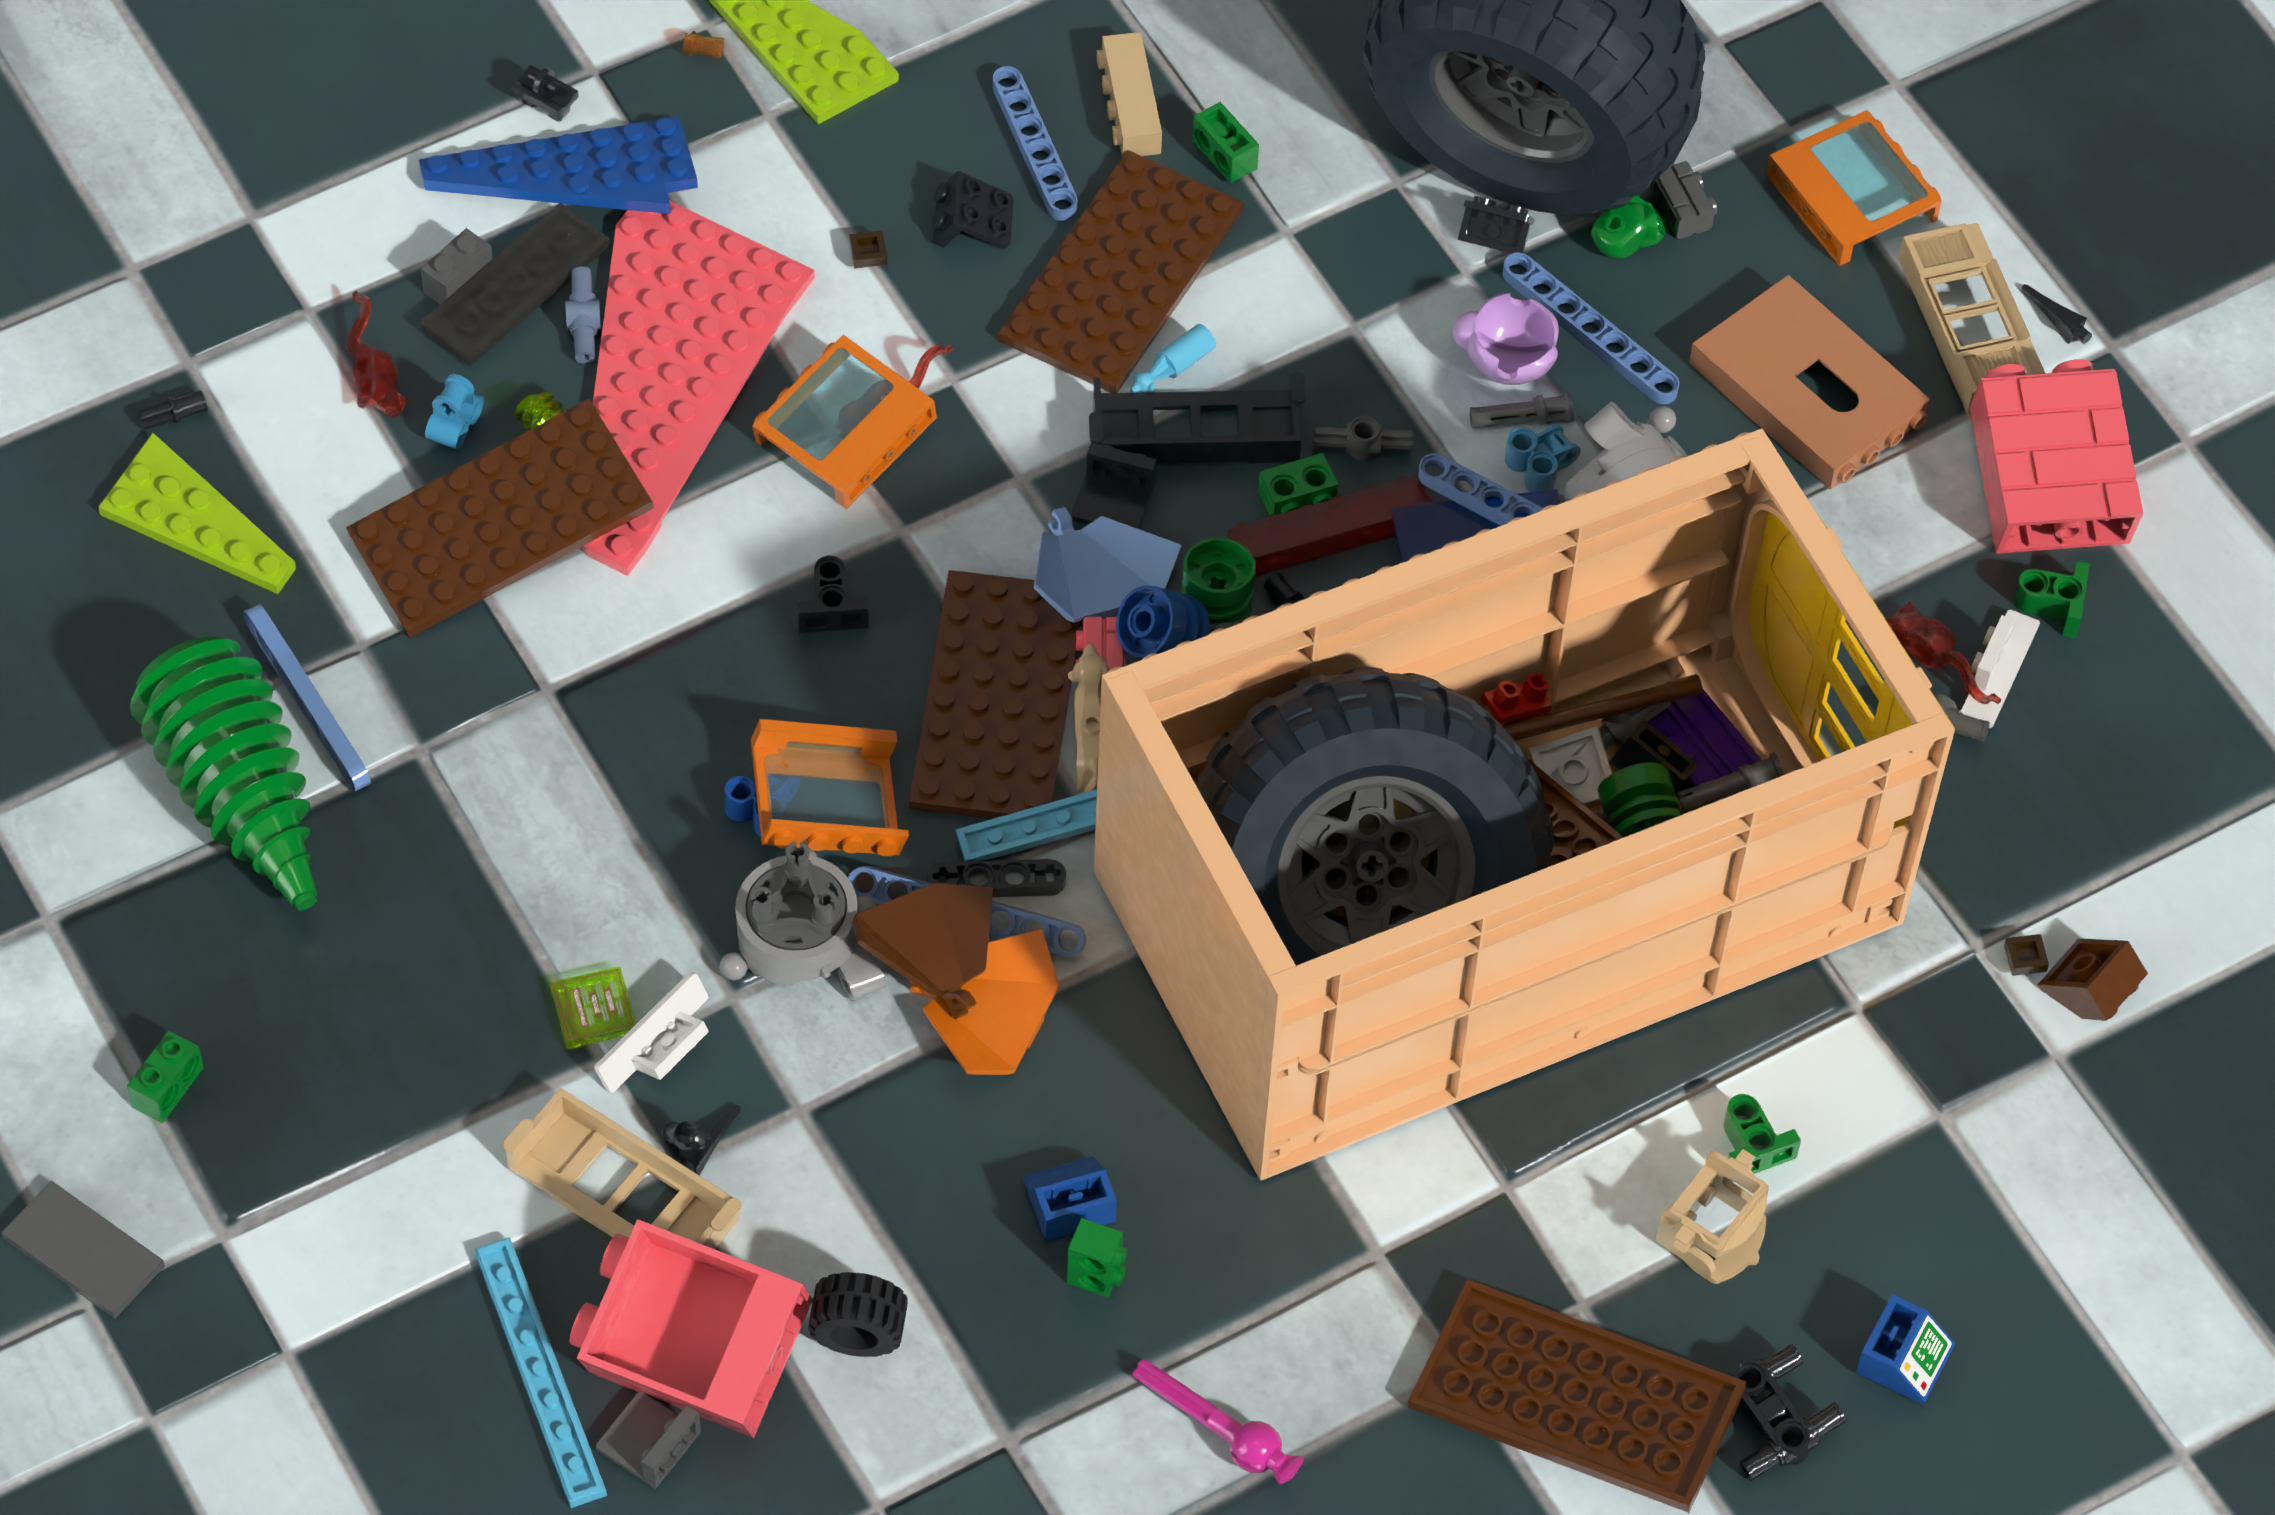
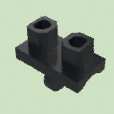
[511,65,579,122]

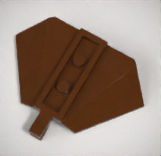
[852,883,993,1020]

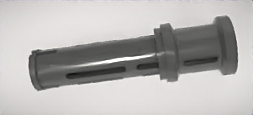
[1470,392,1574,429]
[1676,752,1784,814]

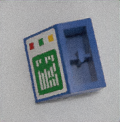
[1856,1294,1955,1405]

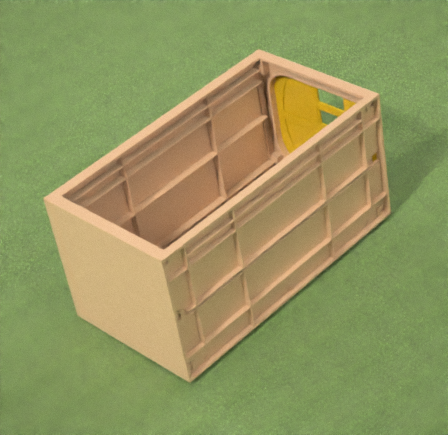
[1094,428,1955,1181]

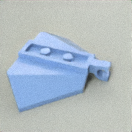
[1034,507,1181,623]

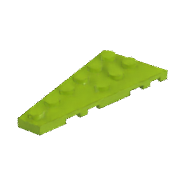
[98,433,296,594]

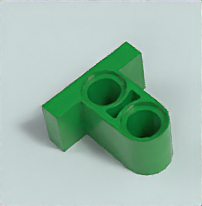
[2014,561,2090,638]
[1723,1094,1801,1182]

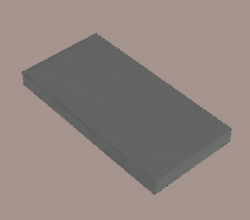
[1,1180,165,1319]

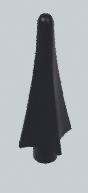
[2022,284,2092,344]
[678,1105,741,1176]

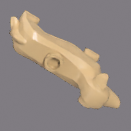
[1068,644,1110,793]

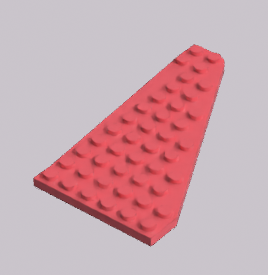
[580,200,815,576]

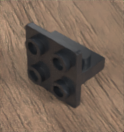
[1458,196,1535,253]

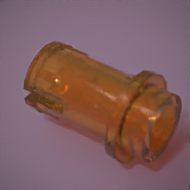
[683,31,725,59]

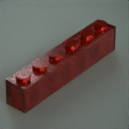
[1227,475,1435,577]

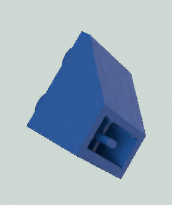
[1023,1156,1117,1241]

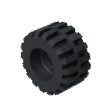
[808,1272,908,1357]

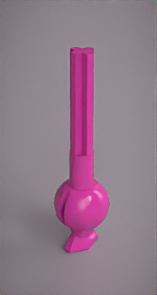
[1133,1359,1304,1485]

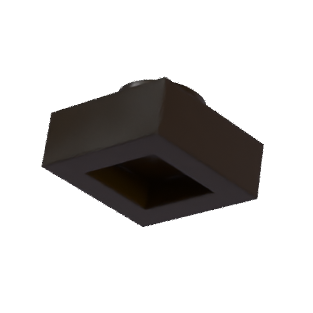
[849,230,887,269]
[2004,934,2049,976]

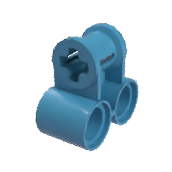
[425,374,484,450]
[1505,424,1581,495]

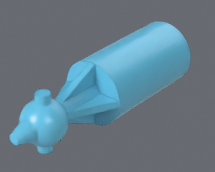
[1130,324,1216,393]

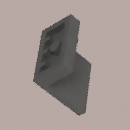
[596,1392,701,1489]

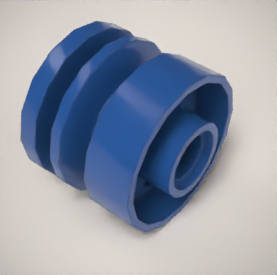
[1116,585,1210,658]

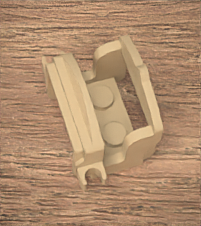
[1655,1149,1769,1284]

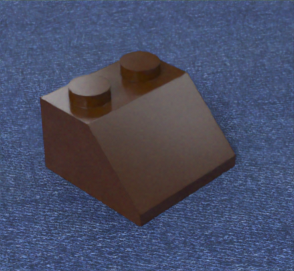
[2037,938,2148,1021]

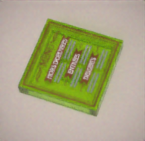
[549,966,636,1050]

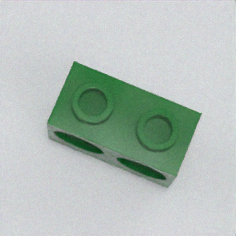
[1192,101,1259,183]
[1258,453,1338,523]
[127,1030,204,1123]
[1067,1218,1127,1298]

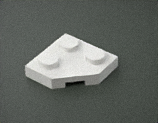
[1530,726,1613,805]

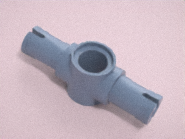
[565,266,601,364]

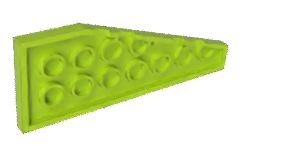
[708,0,899,125]

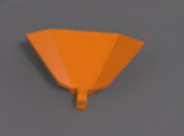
[910,929,1059,1075]

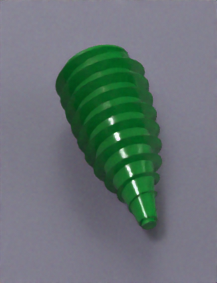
[130,636,317,911]

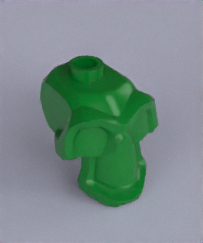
[1591,196,1667,259]

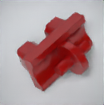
[1480,673,1553,725]

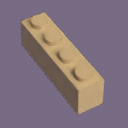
[1097,32,1162,158]

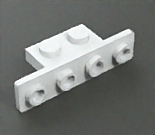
[1961,610,2040,728]
[594,972,709,1093]

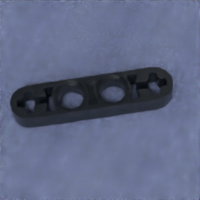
[927,859,1066,897]

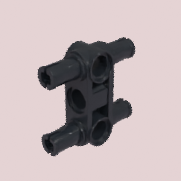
[1730,1344,1846,1481]

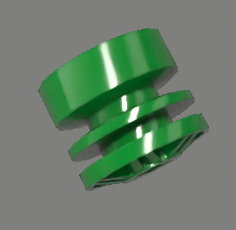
[1181,537,1256,630]
[1597,762,1683,837]

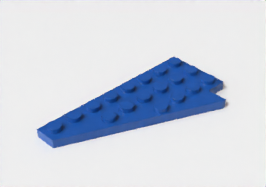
[419,116,698,214]

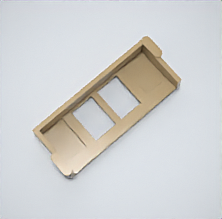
[1898,223,2046,420]
[503,1088,742,1249]

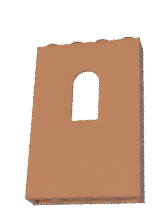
[1689,275,1931,489]

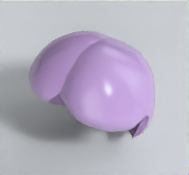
[1453,292,1559,385]

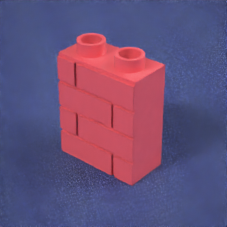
[1970,359,2143,554]
[570,1219,813,1438]

